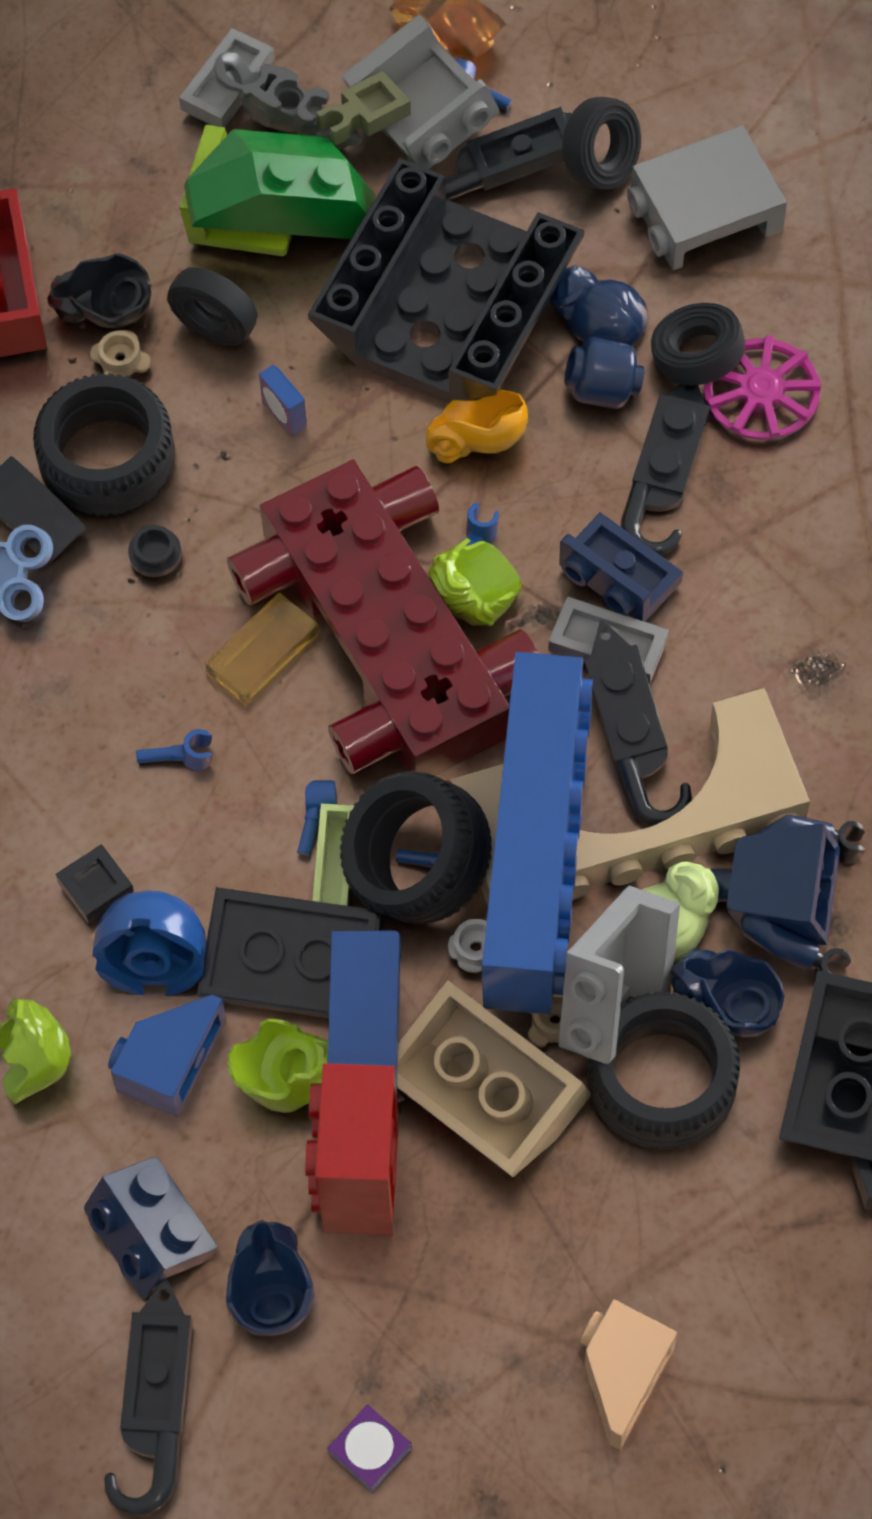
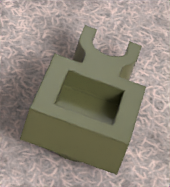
[316,70,411,146]

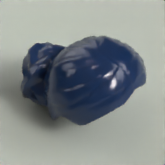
[549,266,648,347]
[671,948,785,1038]
[226,1220,315,1336]

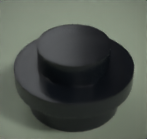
[128,525,182,577]

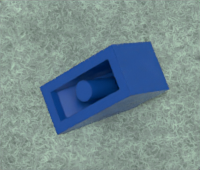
[108,995,226,1117]

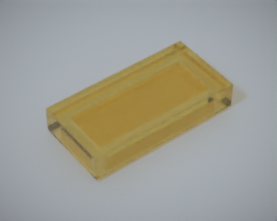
[205,592,319,703]

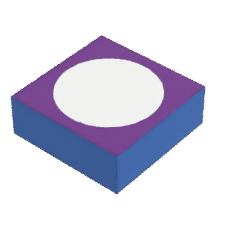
[259,364,307,437]
[327,1404,412,1492]

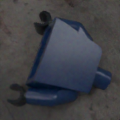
[710,815,866,976]

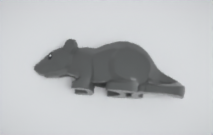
[214,51,362,149]

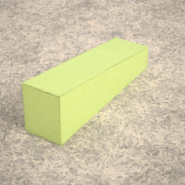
[312,803,354,906]

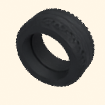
[33,373,175,516]
[340,771,492,924]
[587,992,740,1150]

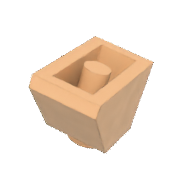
[580,1299,677,1451]

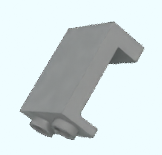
[341,15,500,169]
[627,125,787,271]
[558,886,680,1064]

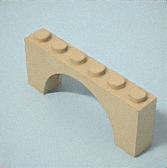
[451,688,810,906]

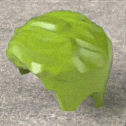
[428,538,522,626]
[0,998,71,1104]
[227,1019,328,1113]

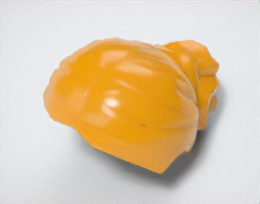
[425,389,528,463]

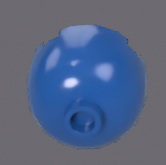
[92,890,206,996]

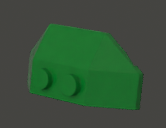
[184,129,376,239]

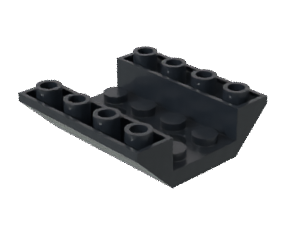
[308,158,584,403]

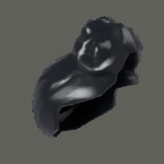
[47,253,152,329]

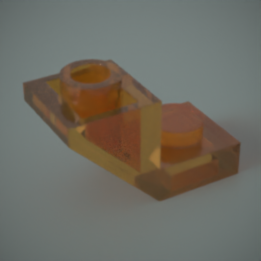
[388,0,506,58]

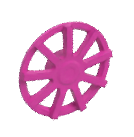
[704,335,821,440]

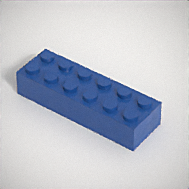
[482,652,593,1015]

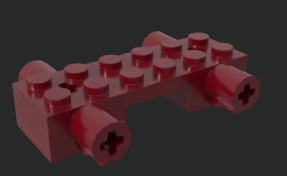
[227,459,539,775]

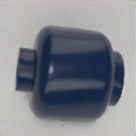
[564,337,645,410]

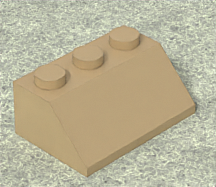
[397,980,591,1177]

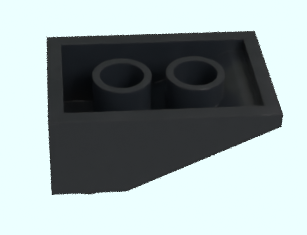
[779,970,872,1161]

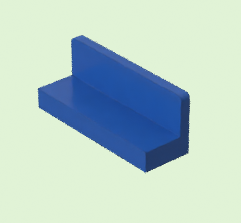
[327,931,401,1091]

